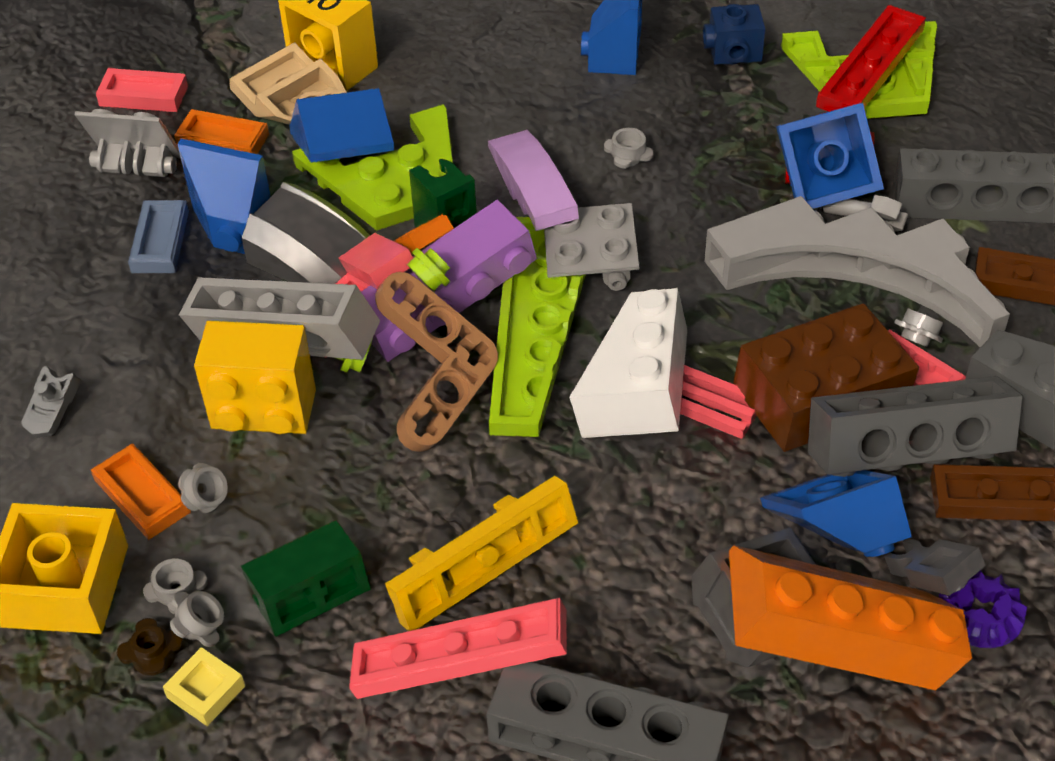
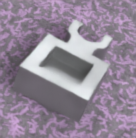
[884,538,986,596]

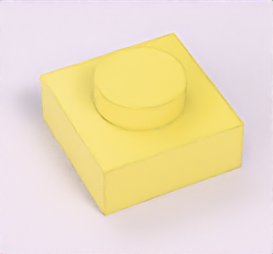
[163,647,245,726]

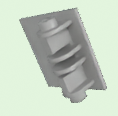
[75,109,181,177]
[544,203,639,291]

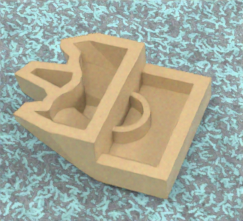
[230,42,347,125]

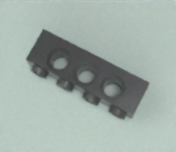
[892,148,1055,223]
[808,376,1023,477]
[487,660,729,761]

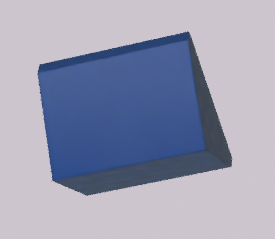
[290,88,394,163]

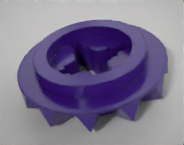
[939,570,1027,648]

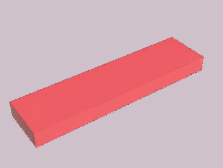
[349,598,567,699]

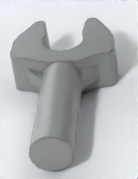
[823,195,908,232]

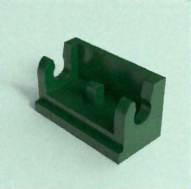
[409,159,477,247]
[241,520,371,637]

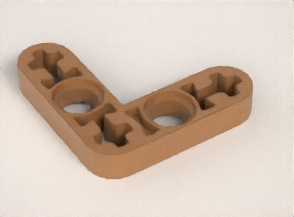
[375,272,498,452]

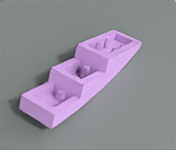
[488,130,579,231]

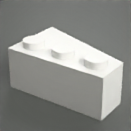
[570,288,687,438]

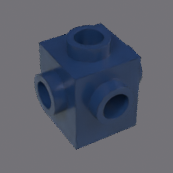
[703,4,765,65]

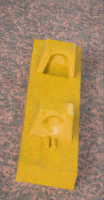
[385,475,578,631]

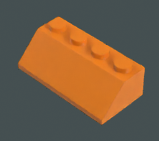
[729,545,972,690]

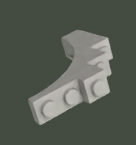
[704,196,1010,347]

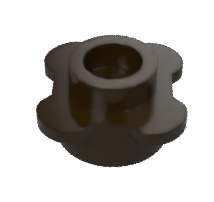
[117,618,183,676]

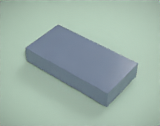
[128,200,189,273]

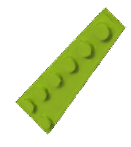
[489,217,586,437]

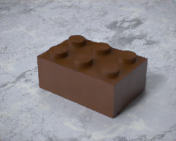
[733,303,919,452]

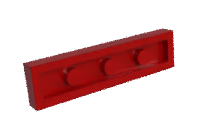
[816,5,926,112]

